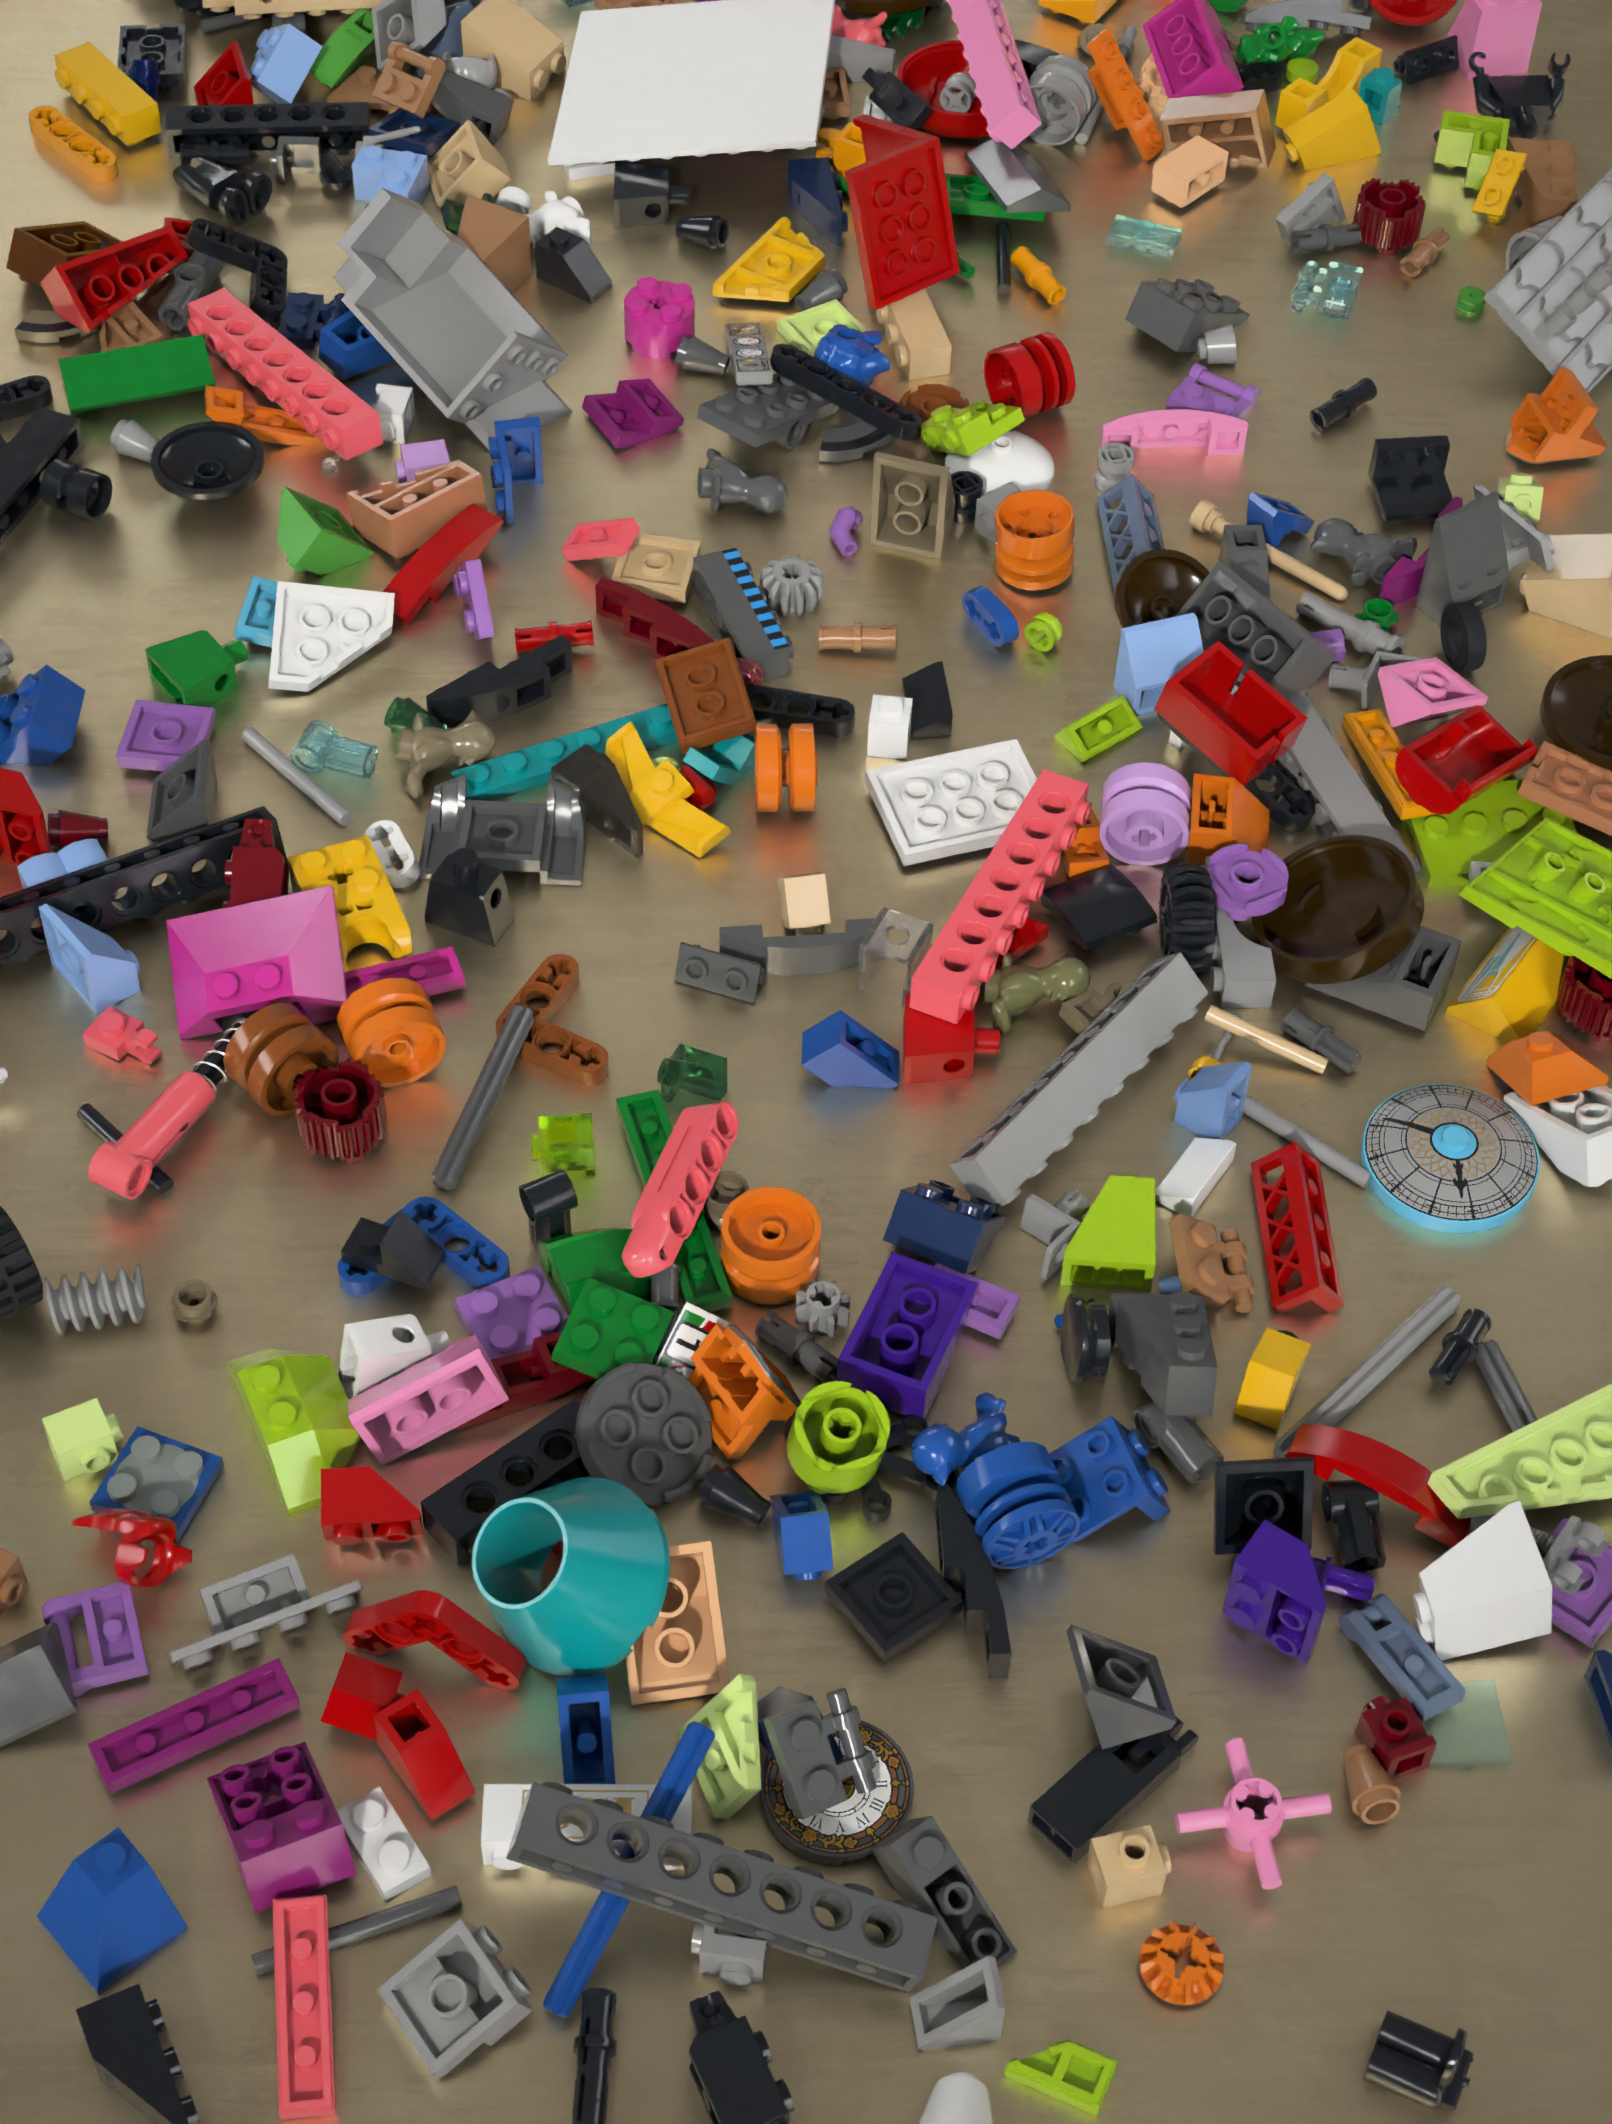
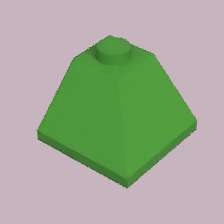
[278,487,373,576]

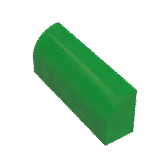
[58,334,216,414]

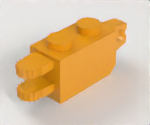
[816,122,866,177]

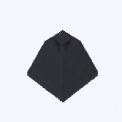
[1213,1456,1314,1555]

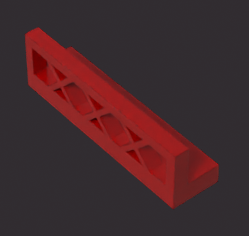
[1251,1142,1344,1314]

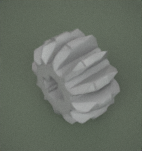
[760,554,824,617]

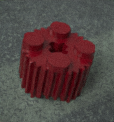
[1353,178,1426,256]
[1556,956,1612,1042]
[294,1058,387,1164]

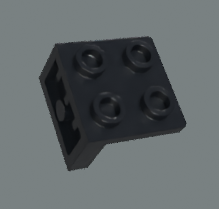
[1368,435,1453,522]

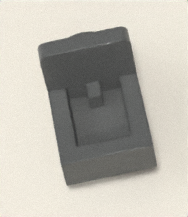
[271,136,322,183]

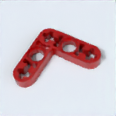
[343,1590,527,1690]

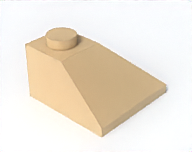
[428,120,511,209]

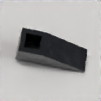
[76,1984,201,2124]

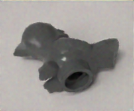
[697,448,788,514]
[1310,518,1418,587]

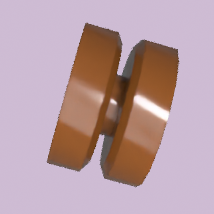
[223,1002,339,1117]

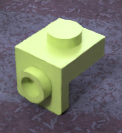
[1498,473,1544,524]

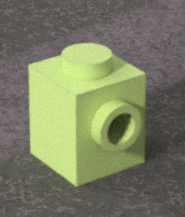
[42,1398,123,1481]

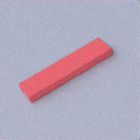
[273,1894,336,2120]

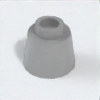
[1196,324,1237,364]

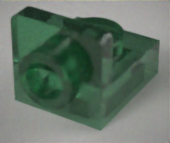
[657,1043,727,1103]

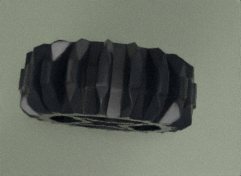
[1158,862,1216,974]

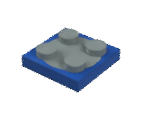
[89,1426,224,1543]

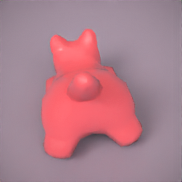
[831,5,887,47]

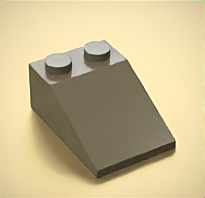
[869,452,955,560]

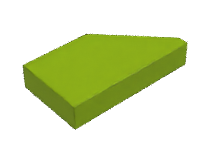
[1004,2039,1118,2116]

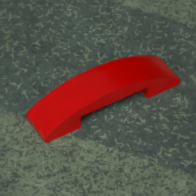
[1285,1424,1471,1548]

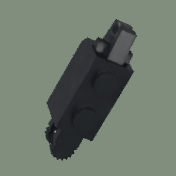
[689,1991,794,2124]

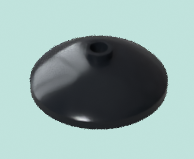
[151,421,264,501]

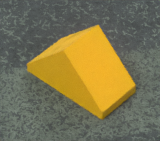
[1234,1327,1311,1431]

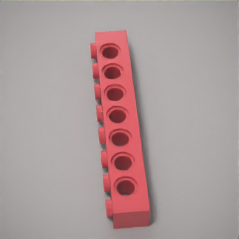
[187,288,383,461]
[909,769,1092,1024]

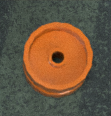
[755,723,818,812]
[337,978,446,1088]
[721,1186,822,1305]

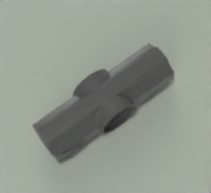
[158,250,225,331]

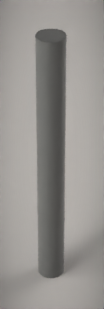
[251,1885,462,1976]

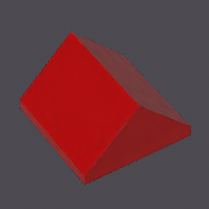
[194,40,254,106]

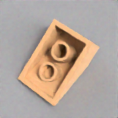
[625,1541,730,1705]

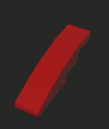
[383,503,504,626]

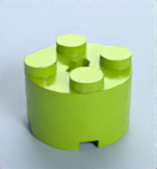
[787,1381,890,1494]

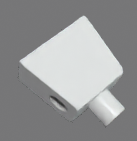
[338,1314,451,1400]

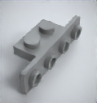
[1473,484,1555,572]
[168,1553,364,1670]

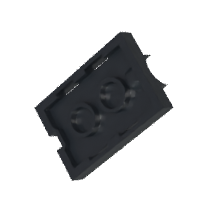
[117,24,187,93]

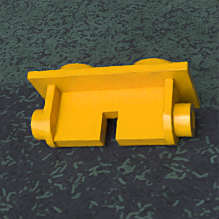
[1471,149,1528,224]

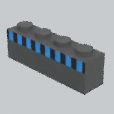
[693,548,794,684]

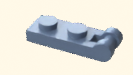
[1339,1594,1465,1723]

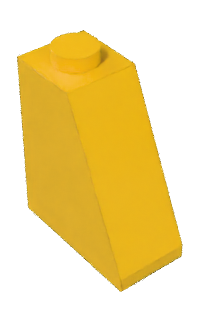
[1283,88,1382,171]

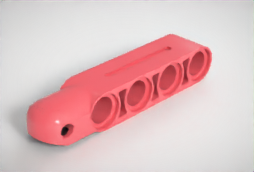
[622,1101,739,1278]

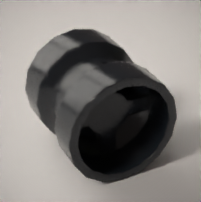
[951,471,983,524]

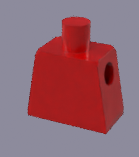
[903,994,1000,1084]

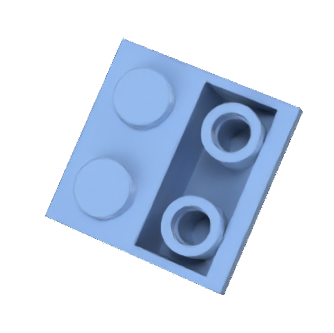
[1114,613,1204,716]

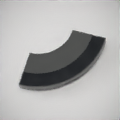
[819,419,895,462]

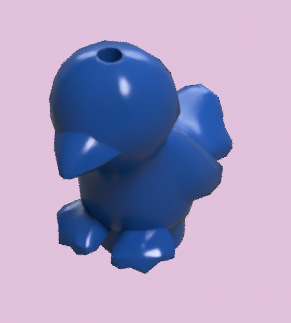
[911,1392,1020,1486]

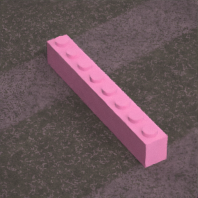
[946,0,1042,150]

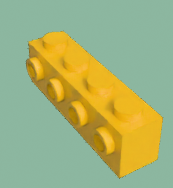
[54,42,162,146]

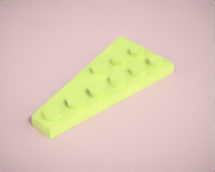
[1427,1383,1612,1519]

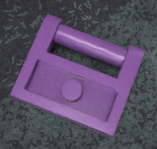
[1166,363,1261,420]
[42,1582,149,1698]

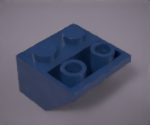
[883,1180,1006,1274]

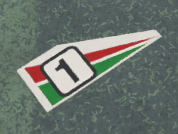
[655,1302,730,1379]

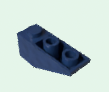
[787,157,848,246]

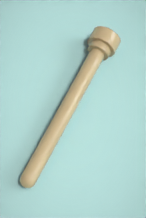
[1189,499,1348,601]

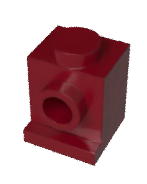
[1355,1695,1437,1780]

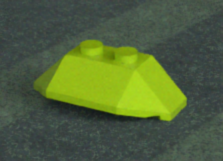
[227,1347,361,1514]

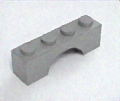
[1205,856,1276,1009]

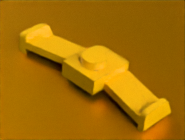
[605,722,731,858]

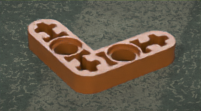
[496,954,609,1086]

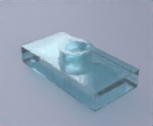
[1107,215,1182,259]

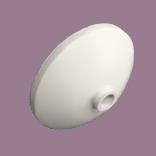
[945,430,1054,497]

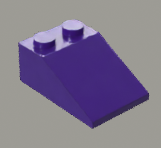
[837,1252,978,1420]

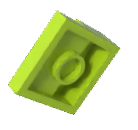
[921,401,1026,456]

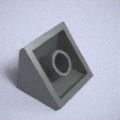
[146,738,217,842]
[0,1622,78,1747]
[1066,1625,1177,1750]

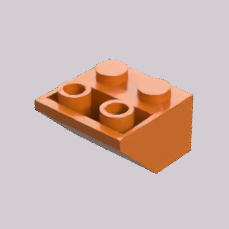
[1185,773,1270,866]

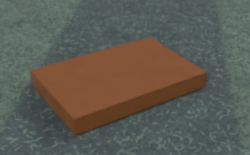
[654,637,757,753]

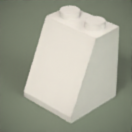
[1413,1501,1553,1661]

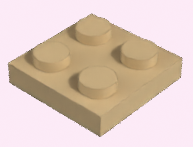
[611,533,701,603]

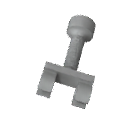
[1470,1514,1609,1595]

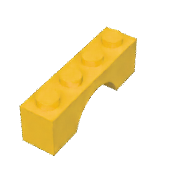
[1275,37,1383,129]

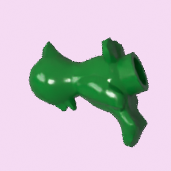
[1236,15,1325,64]

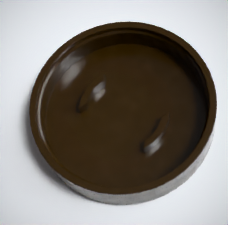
[1251,835,1424,984]

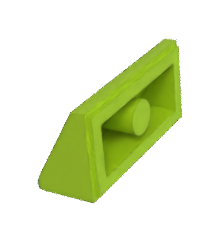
[1054,694,1144,763]

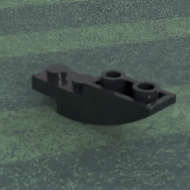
[426,635,572,728]

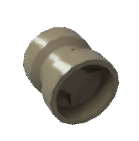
[704,1171,749,1233]

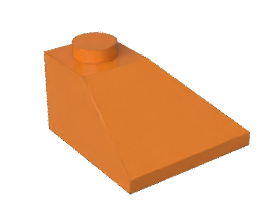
[1487,1030,1608,1106]

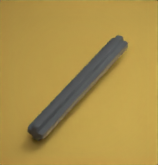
[432,1004,534,1190]

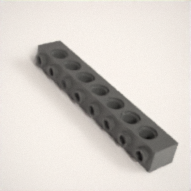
[506,1782,938,1993]

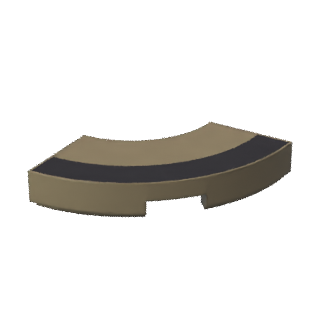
[15,309,100,343]

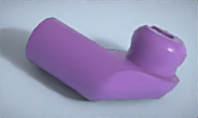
[829,506,863,556]

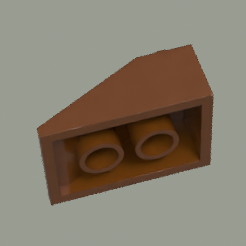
[6,221,123,287]

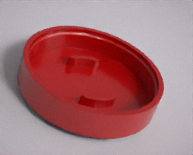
[897,40,1028,138]

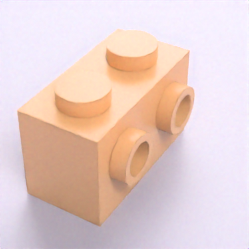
[1151,135,1229,208]

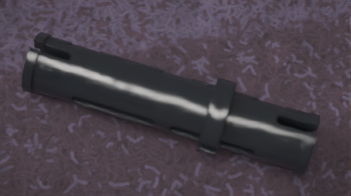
[572,1988,617,2124]

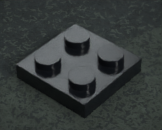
[824,1532,963,1662]

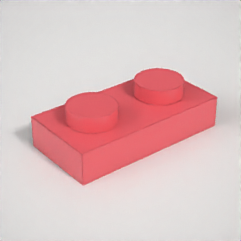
[561,517,641,561]

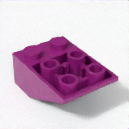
[207,1742,356,1913]

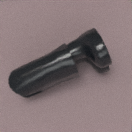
[173,155,272,224]

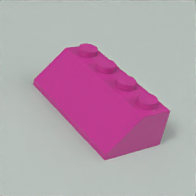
[1142,0,1244,98]

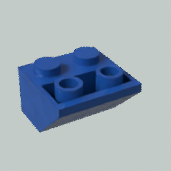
[0,664,85,766]

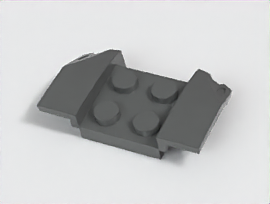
[418,775,586,886]

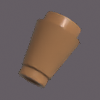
[1342,1744,1401,1825]

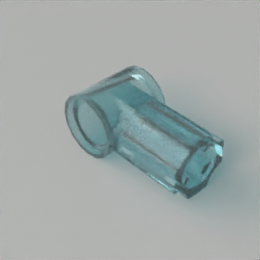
[290,720,378,779]

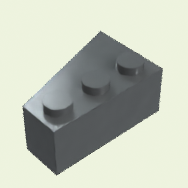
[1109,1292,1217,1417]

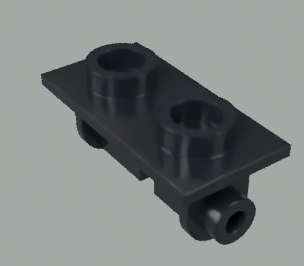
[1393,35,1459,85]

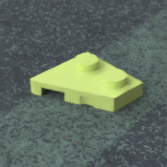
[677,1674,762,1819]

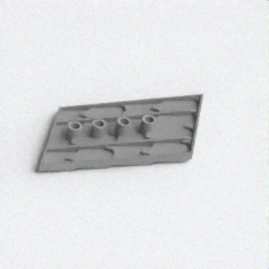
[1483,168,1612,393]

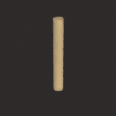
[1204,1005,1329,1074]

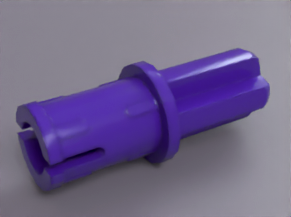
[1312,1556,1376,1602]

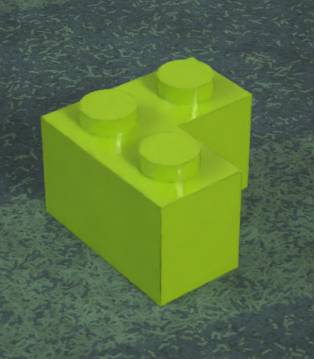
[1434,110,1510,191]

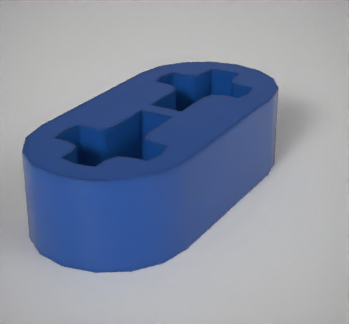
[962,586,1019,647]

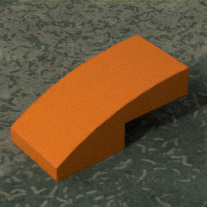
[1061,809,1110,878]

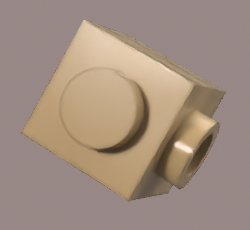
[778,872,831,935]
[1086,1825,1171,1909]

